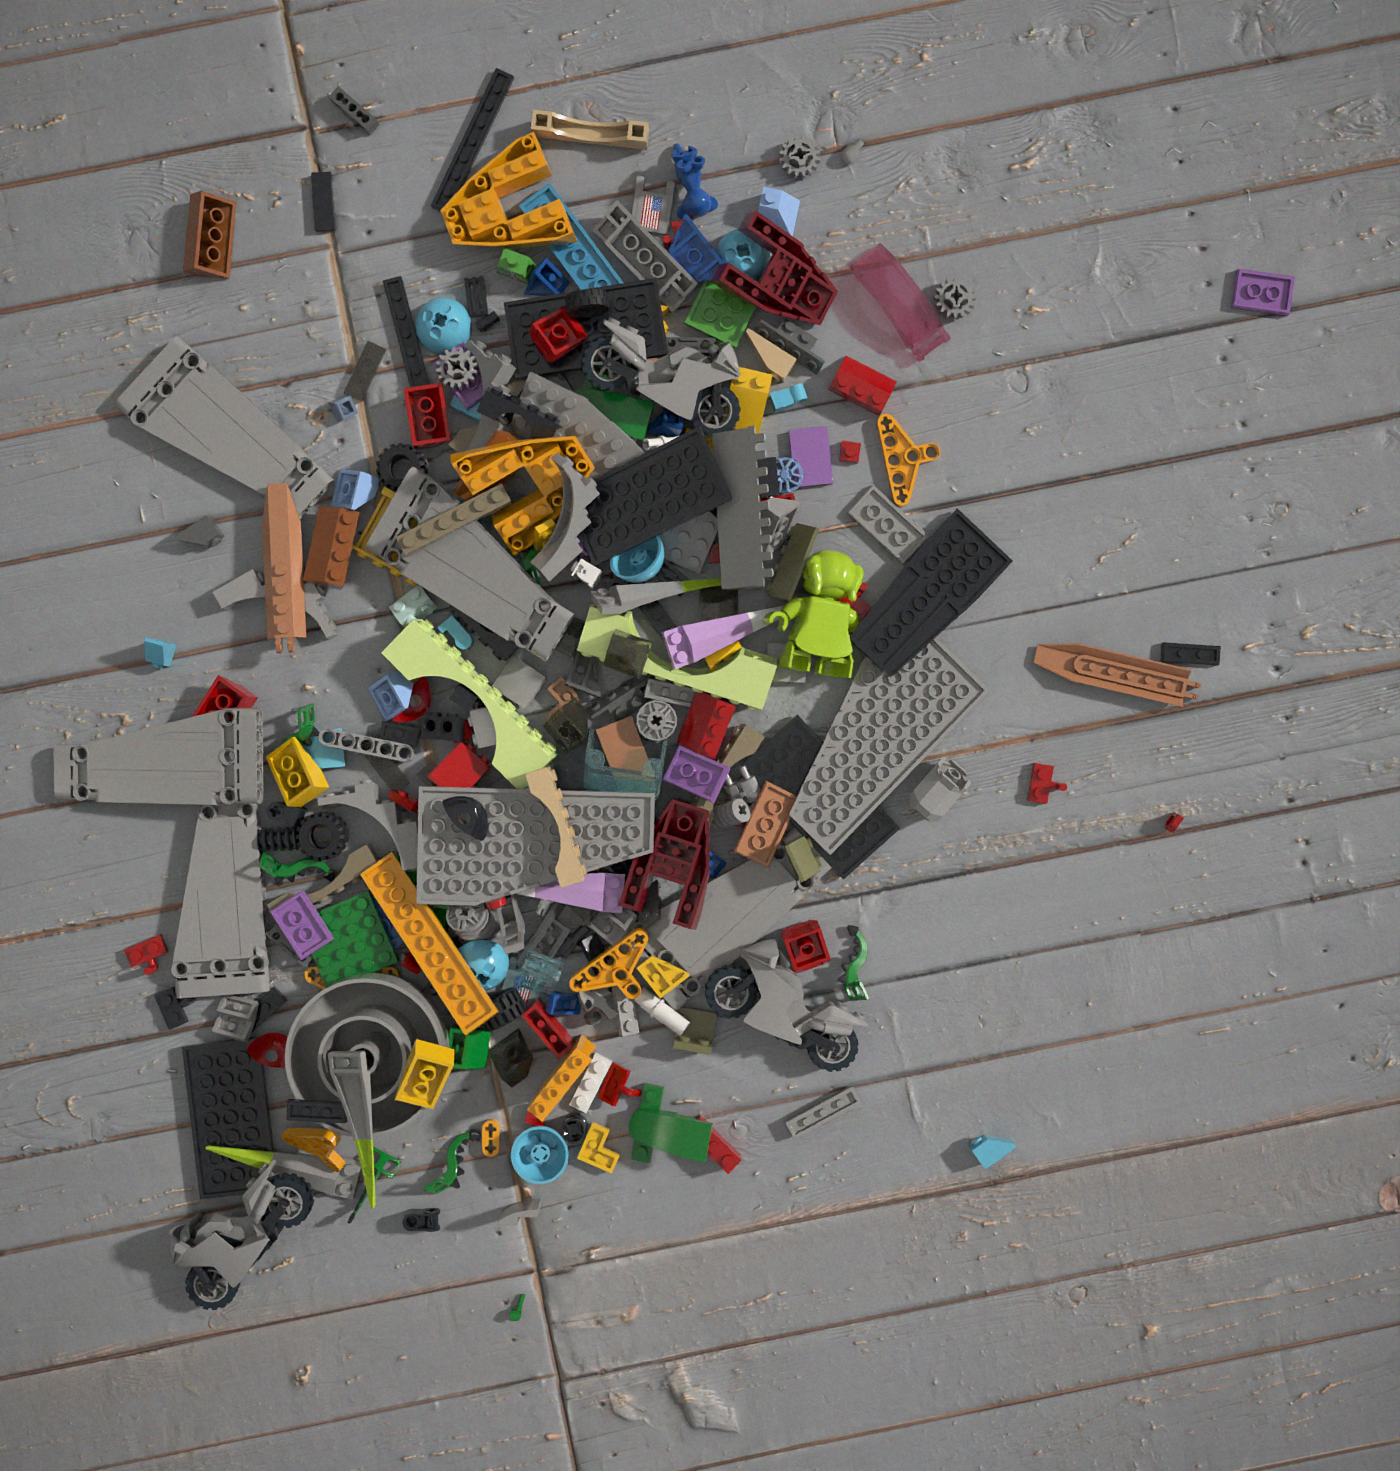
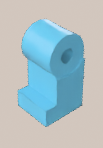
[769,384,808,413]
[437,615,474,650]

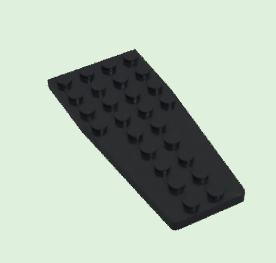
[849,508,1013,677]

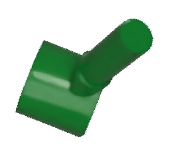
[510,1293,525,1321]

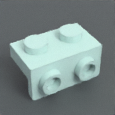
[389,584,437,628]

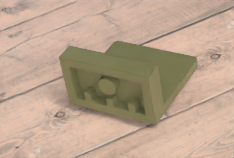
[673,1007,717,1055]

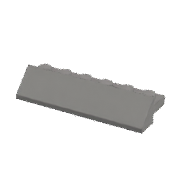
[593,200,698,313]

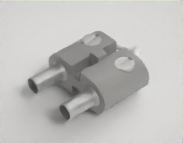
[724,765,761,810]

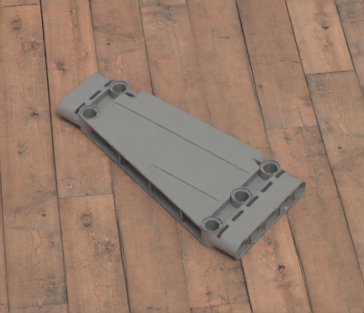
[366,467,575,662]
[171,790,270,998]
[619,827,832,1011]

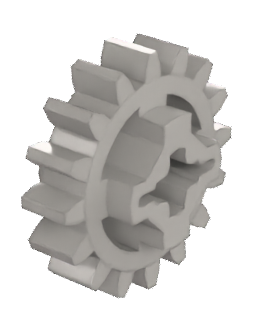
[779,135,821,179]
[934,276,977,320]
[436,347,479,390]

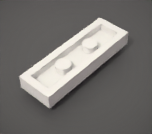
[569,1052,612,1113]

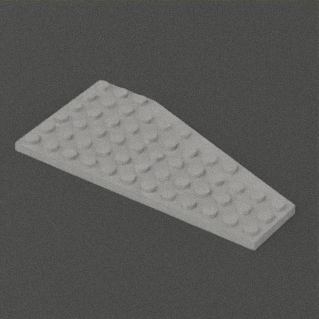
[506,372,718,574]
[788,638,990,855]
[416,786,655,906]

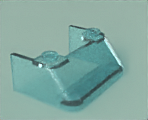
[583,729,667,800]

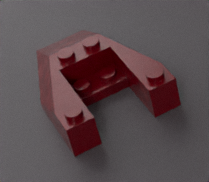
[711,210,838,325]
[619,799,710,930]

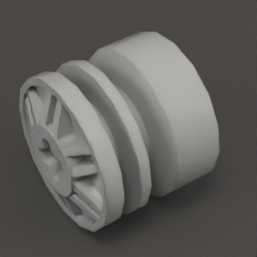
[636,700,677,741]
[446,903,495,943]

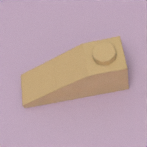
[745,328,797,383]

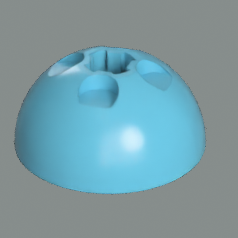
[715,229,771,282]
[415,297,472,355]
[610,536,664,583]
[458,940,509,991]
[511,1126,568,1184]

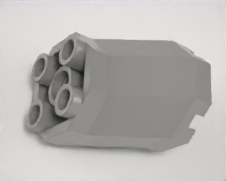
[909,757,971,822]

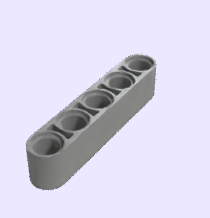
[318,729,414,762]

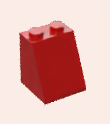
[428,741,491,787]

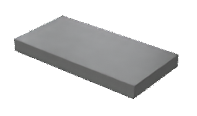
[847,485,929,565]

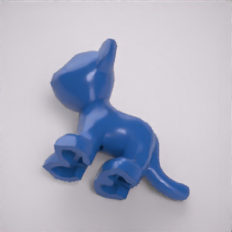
[672,143,718,219]

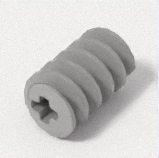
[712,799,751,829]

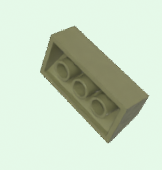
[766,523,819,604]

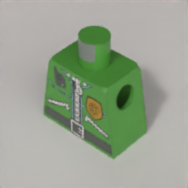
[496,248,537,284]

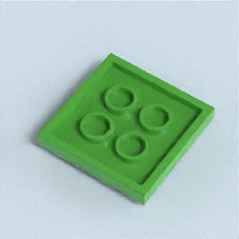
[684,280,756,349]

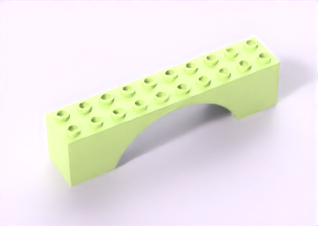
[577,603,778,710]
[382,619,558,789]

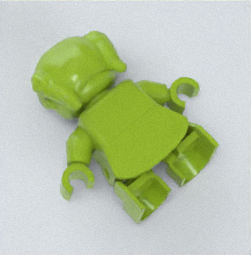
[763,550,864,678]

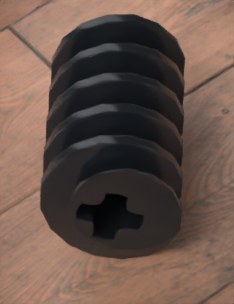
[257,827,300,852]

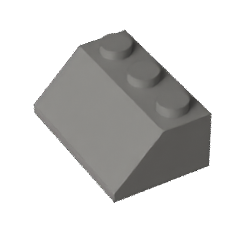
[760,497,800,554]

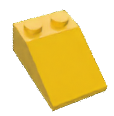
[723,367,773,434]
[266,737,329,807]
[395,1039,454,1109]

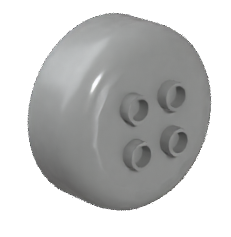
[285,973,450,1137]

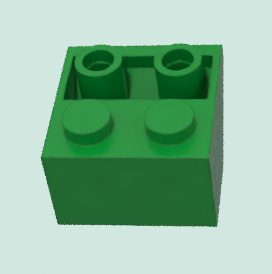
[449,1024,491,1069]

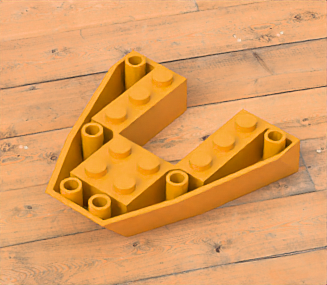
[440,132,578,248]
[450,436,595,555]

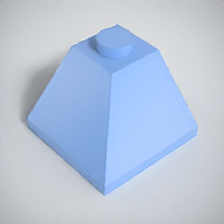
[758,187,800,236]
[331,469,379,510]
[368,670,413,721]

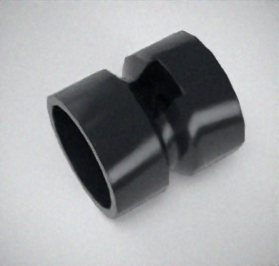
[561,1113,587,1144]

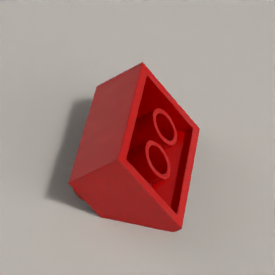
[829,356,897,416]
[404,383,451,450]
[191,675,258,721]
[676,691,736,759]

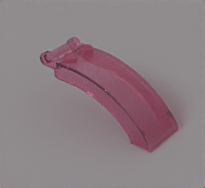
[849,243,951,362]

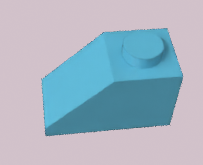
[144,637,176,669]
[969,1135,1016,1169]

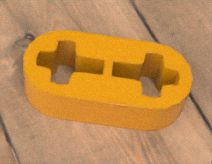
[482,1118,500,1157]

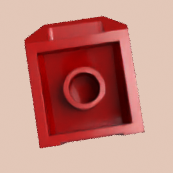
[529,307,587,362]
[781,920,831,973]

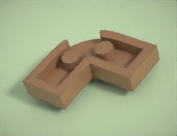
[546,676,579,730]

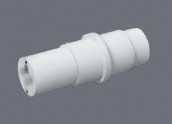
[634,987,690,1036]

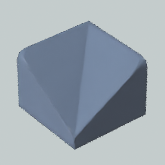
[328,395,358,421]

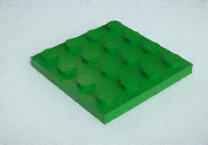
[312,890,400,988]

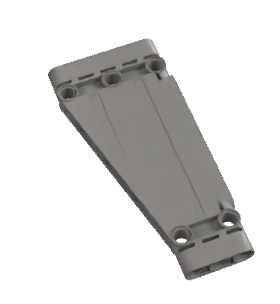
[115,336,335,519]
[53,708,263,805]

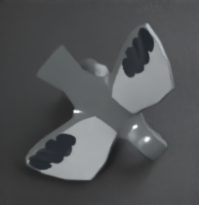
[575,979,618,1025]

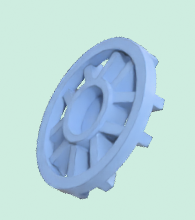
[776,457,803,493]

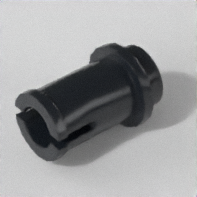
[475,311,500,333]

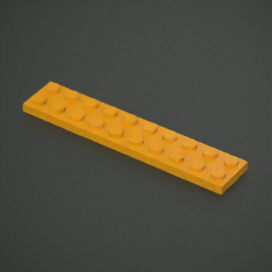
[360,852,499,1035]

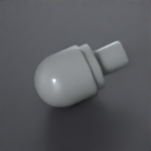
[841,139,864,165]

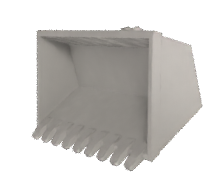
[712,425,774,590]

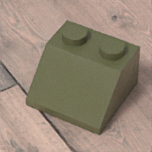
[782,835,822,882]

